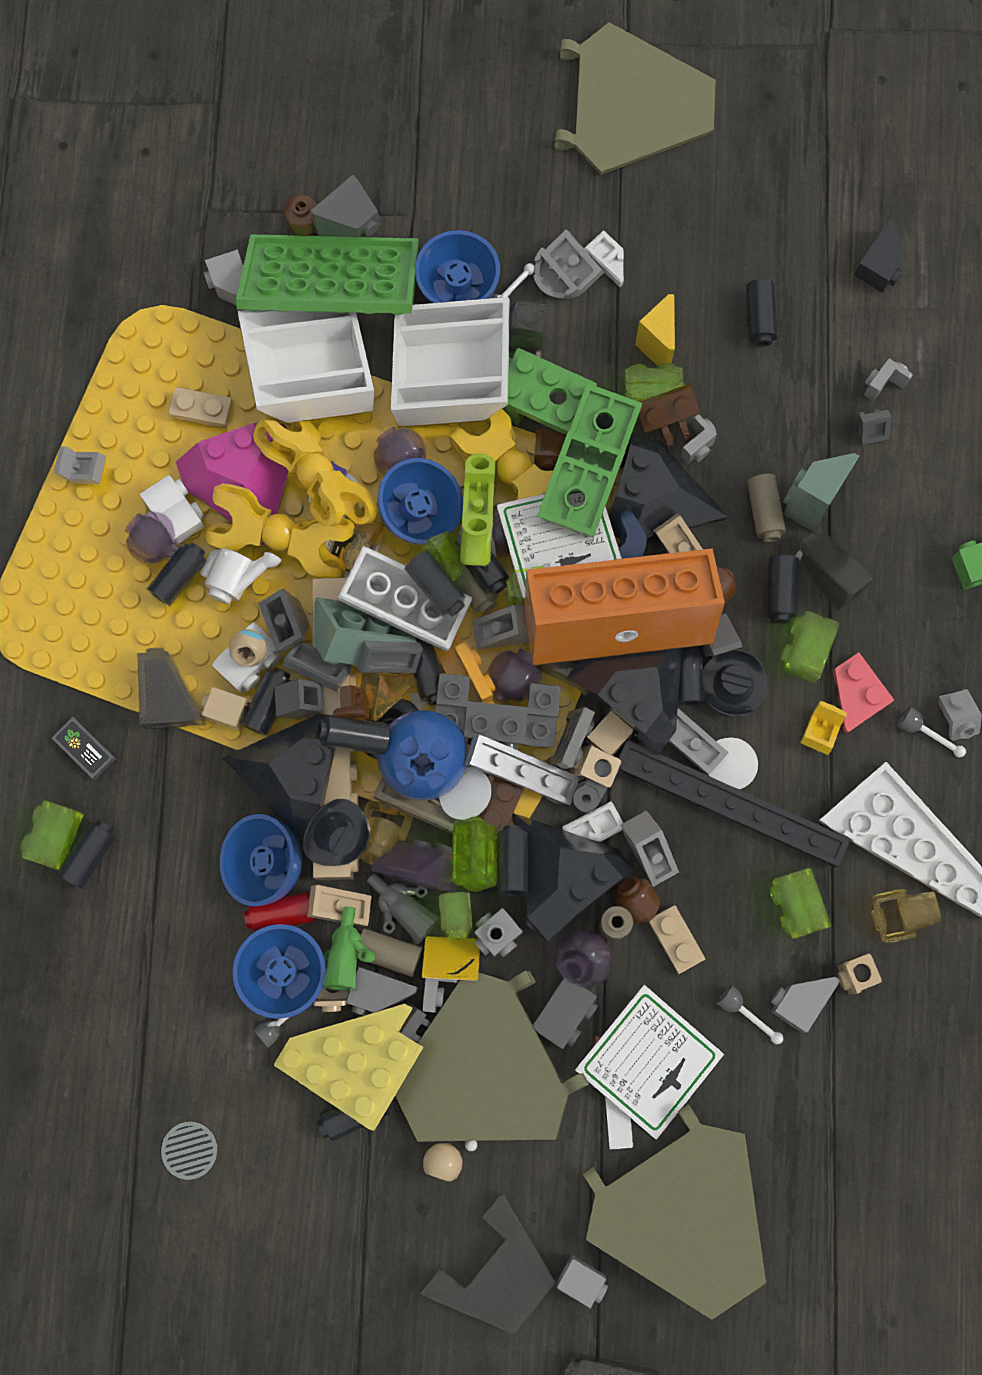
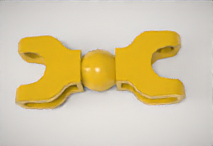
[449,409,553,500]
[253,420,378,527]
[205,483,355,578]

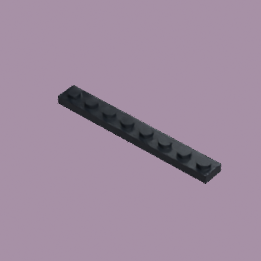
[618,740,850,868]

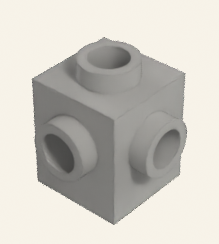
[474,908,523,957]

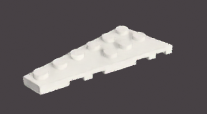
[817,762,982,918]

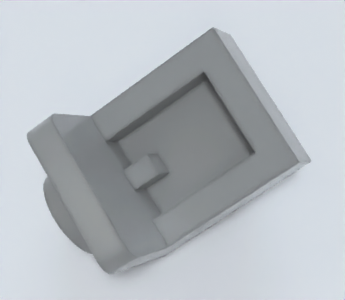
[864,358,912,401]
[680,414,717,465]
[54,446,106,484]
[938,689,982,741]

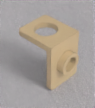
[569,746,621,787]
[837,954,881,995]
[314,987,349,1012]

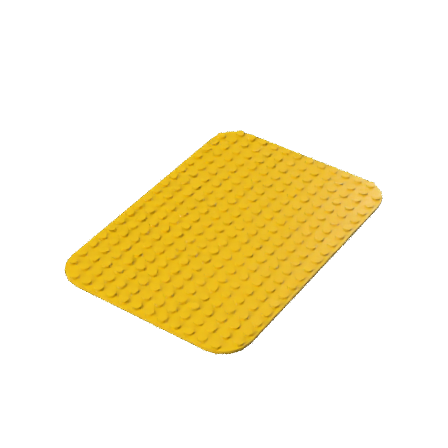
[0,305,623,839]

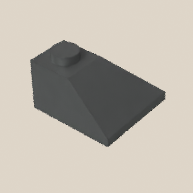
[310,175,380,237]

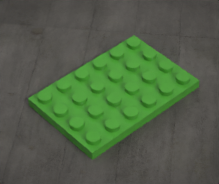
[236,234,419,315]

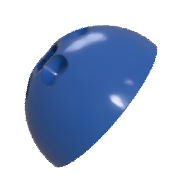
[415,230,500,303]
[377,458,463,545]
[377,710,468,801]
[220,814,302,906]
[233,924,326,1019]

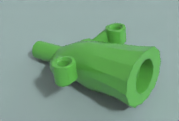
[322,906,375,991]

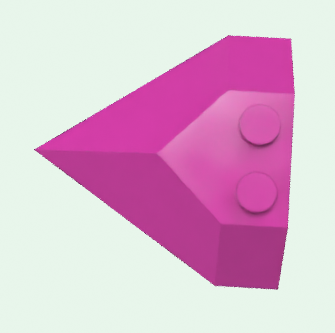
[176,423,288,548]

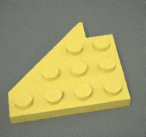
[274,1004,423,1131]

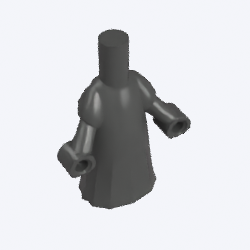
[367,873,441,945]

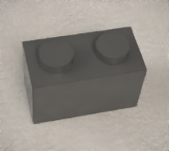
[533,976,598,1049]

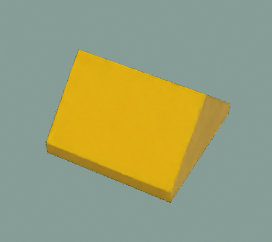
[635,294,675,372]

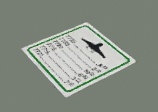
[497,491,621,598]
[575,985,724,1139]

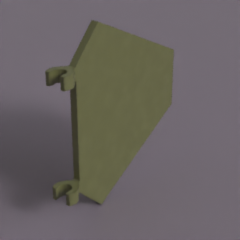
[555,22,716,175]
[395,971,589,1142]
[583,1104,766,1320]

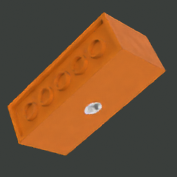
[524,548,725,665]

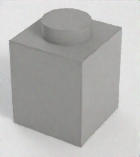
[556,1255,608,1308]

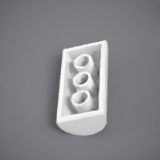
[337,546,472,652]

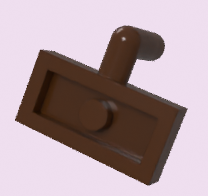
[333,685,369,721]

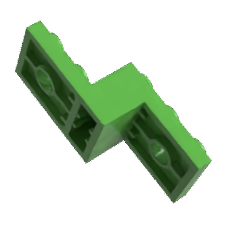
[502,348,597,435]
[537,383,642,538]

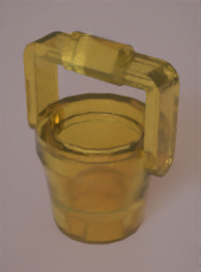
[359,801,413,866]
[871,889,942,943]

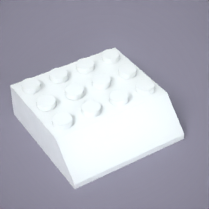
[391,297,510,426]
[238,310,374,423]

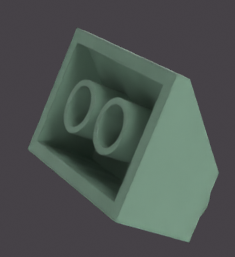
[783,453,860,532]
[314,597,417,666]

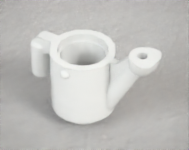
[200,548,282,605]

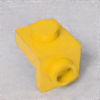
[801,701,847,755]

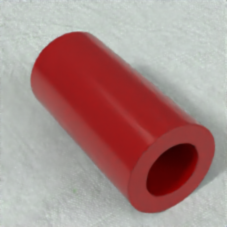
[244,891,315,932]

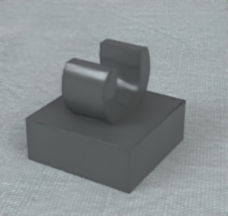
[858,409,892,445]
[399,1001,431,1042]

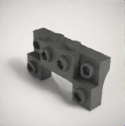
[435,674,561,750]

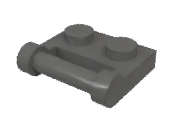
[548,707,595,770]

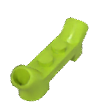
[460,453,495,566]

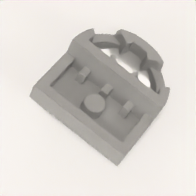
[533,230,604,299]

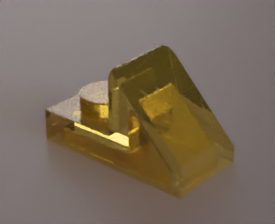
[342,514,384,572]
[360,673,417,721]

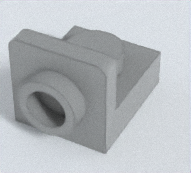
[423,978,458,1013]

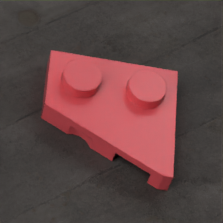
[833,652,894,734]

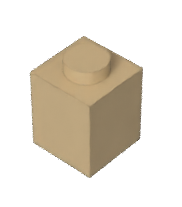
[200,687,250,732]
[586,711,634,756]

